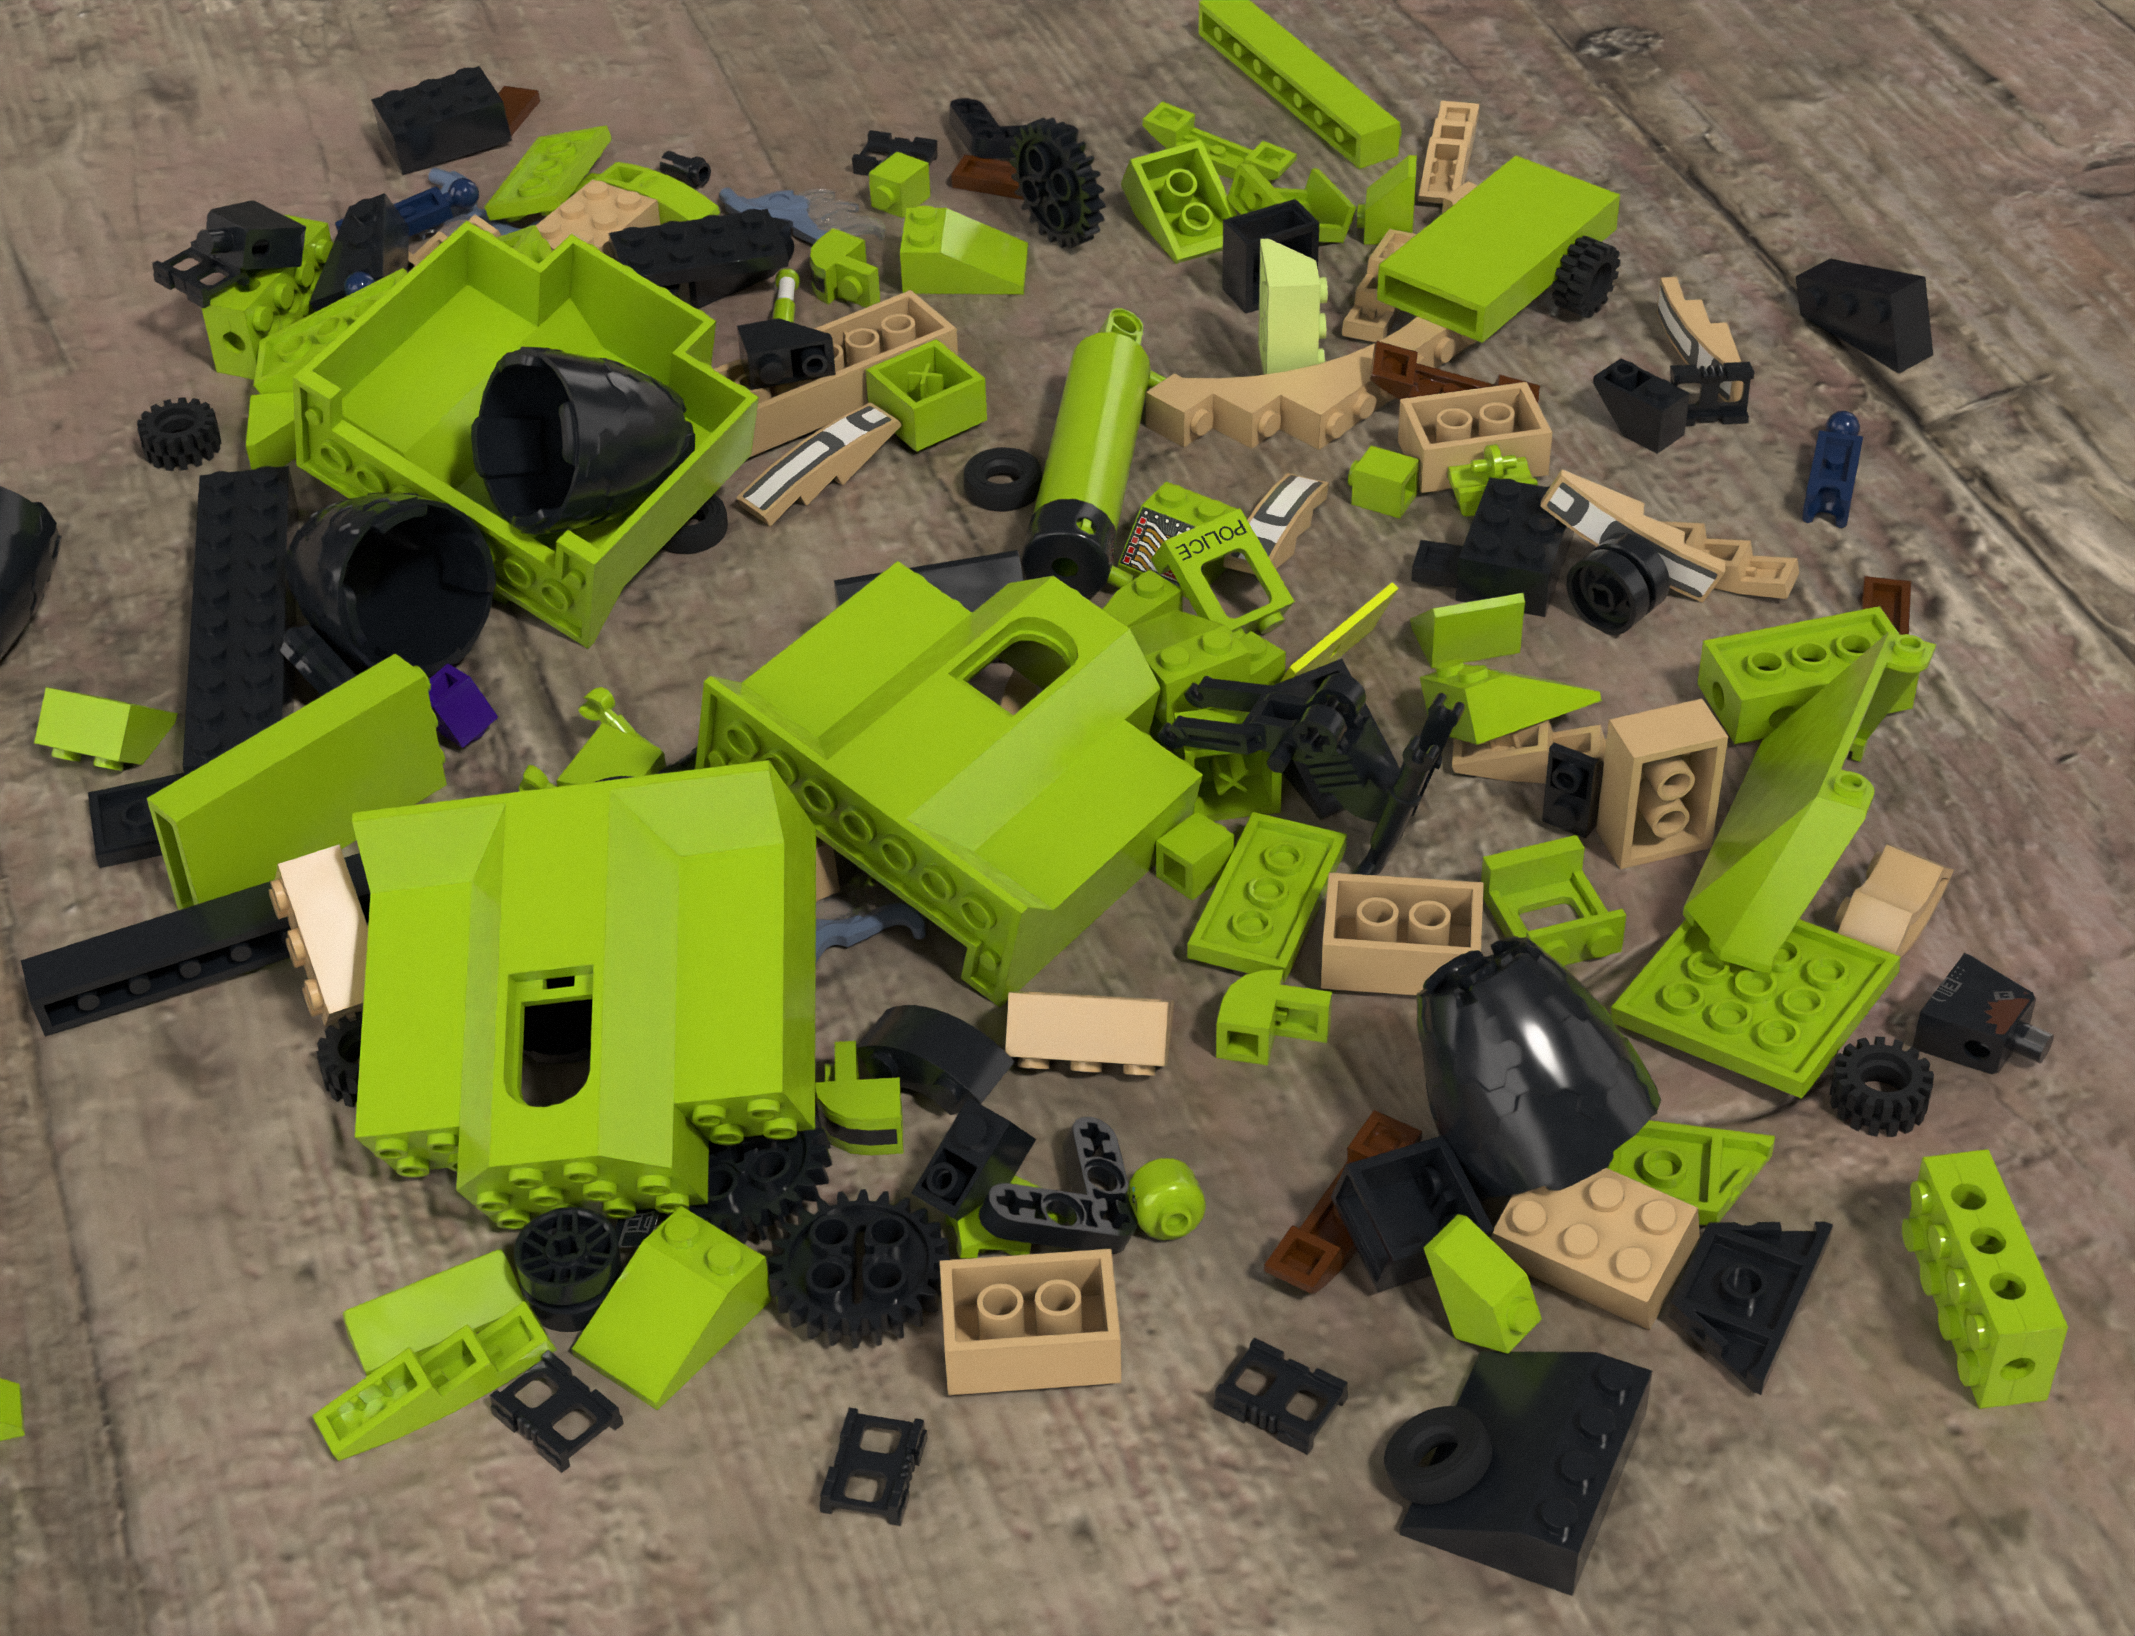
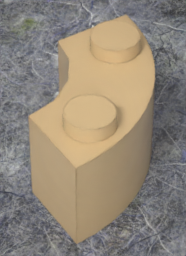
[1835,844,1954,957]

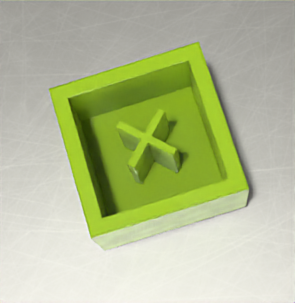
[865,339,987,452]
[1174,708,1282,821]

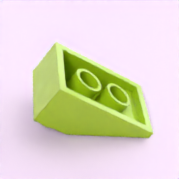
[1120,140,1238,264]
[900,205,1028,295]
[1129,610,1251,725]
[1419,659,1602,745]
[572,1206,771,1411]

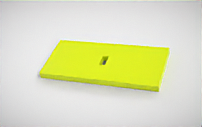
[1280,582,1399,682]

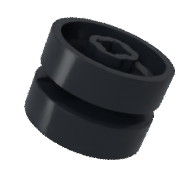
[1566,533,1670,635]
[514,1207,623,1332]

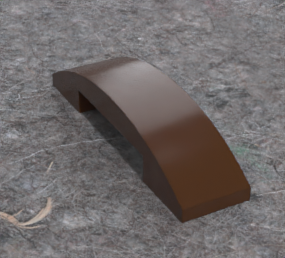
[1370,341,1540,403]
[1264,1110,1422,1295]

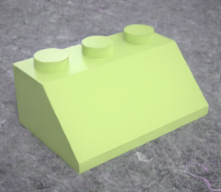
[1258,239,1328,375]

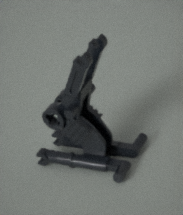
[1157,673,1465,875]

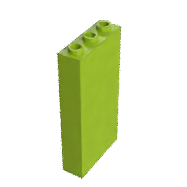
[1377,155,1620,343]
[147,654,447,910]

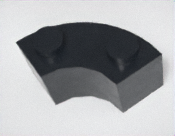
[856,1005,1014,1115]

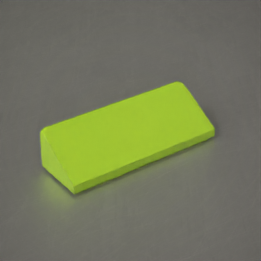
[342,1249,524,1376]

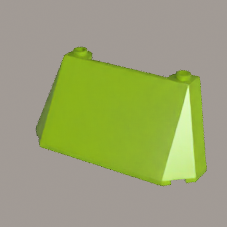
[1683,632,1937,975]

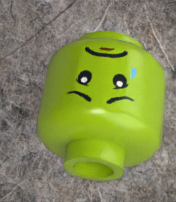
[1127,1158,1206,1240]

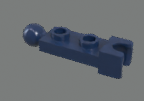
[335,178,479,237]
[1802,411,1863,528]

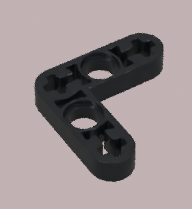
[949,98,1079,159]
[979,1117,1137,1254]

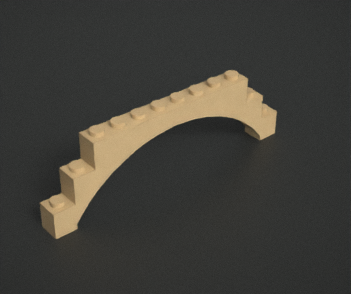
[1146,181,1531,450]

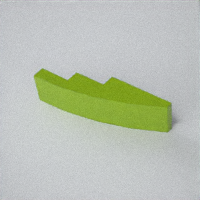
[312,1301,557,1461]

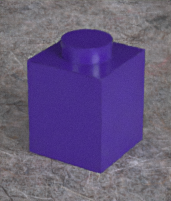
[429,663,498,748]

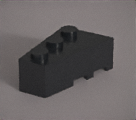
[309,193,409,312]
[1795,259,1933,374]

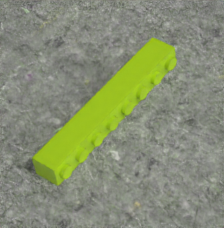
[1199,0,1401,169]

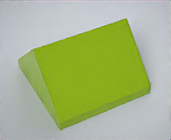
[1410,593,1525,669]

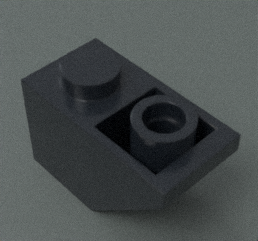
[737,318,836,390]
[1593,358,1690,454]
[1542,742,1604,838]
[911,1097,1036,1221]

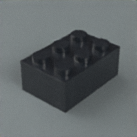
[371,66,512,175]
[1455,477,1574,617]

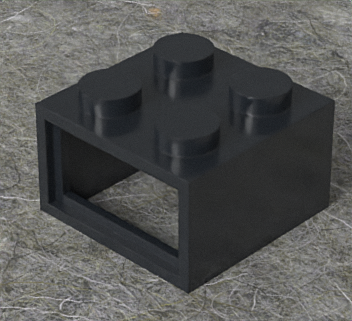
[1222,199,1320,314]
[1331,1135,1494,1292]

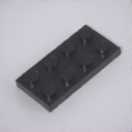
[609,209,788,287]

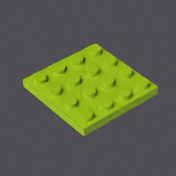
[1611,919,1901,1099]

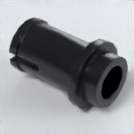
[659,151,711,188]

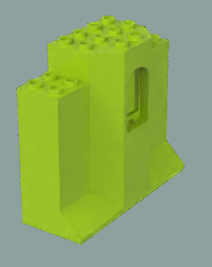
[293,221,759,649]
[695,561,1203,1008]
[352,760,816,1230]

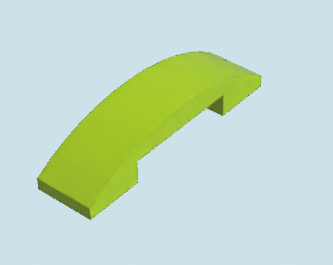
[1142,101,1297,181]

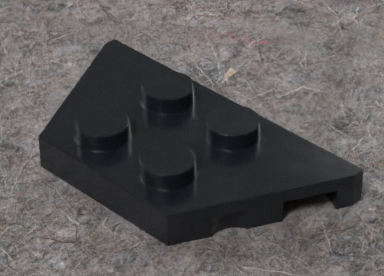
[1668,1222,1833,1395]

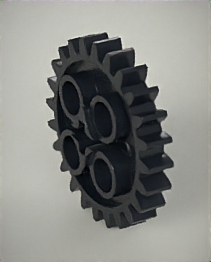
[1009,117,1106,249]
[666,1113,833,1244]
[767,1189,950,1348]

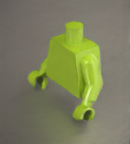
[519,687,666,792]

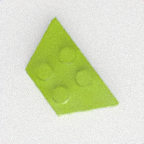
[1606,1120,1775,1225]

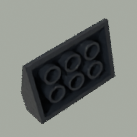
[1400,1351,1653,1596]

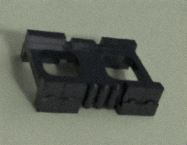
[852,130,938,176]
[152,239,250,309]
[1670,362,1754,427]
[1214,1337,1348,1455]
[490,1350,624,1473]
[819,1407,928,1526]

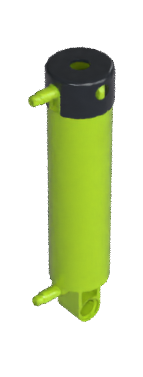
[1020,308,1167,598]

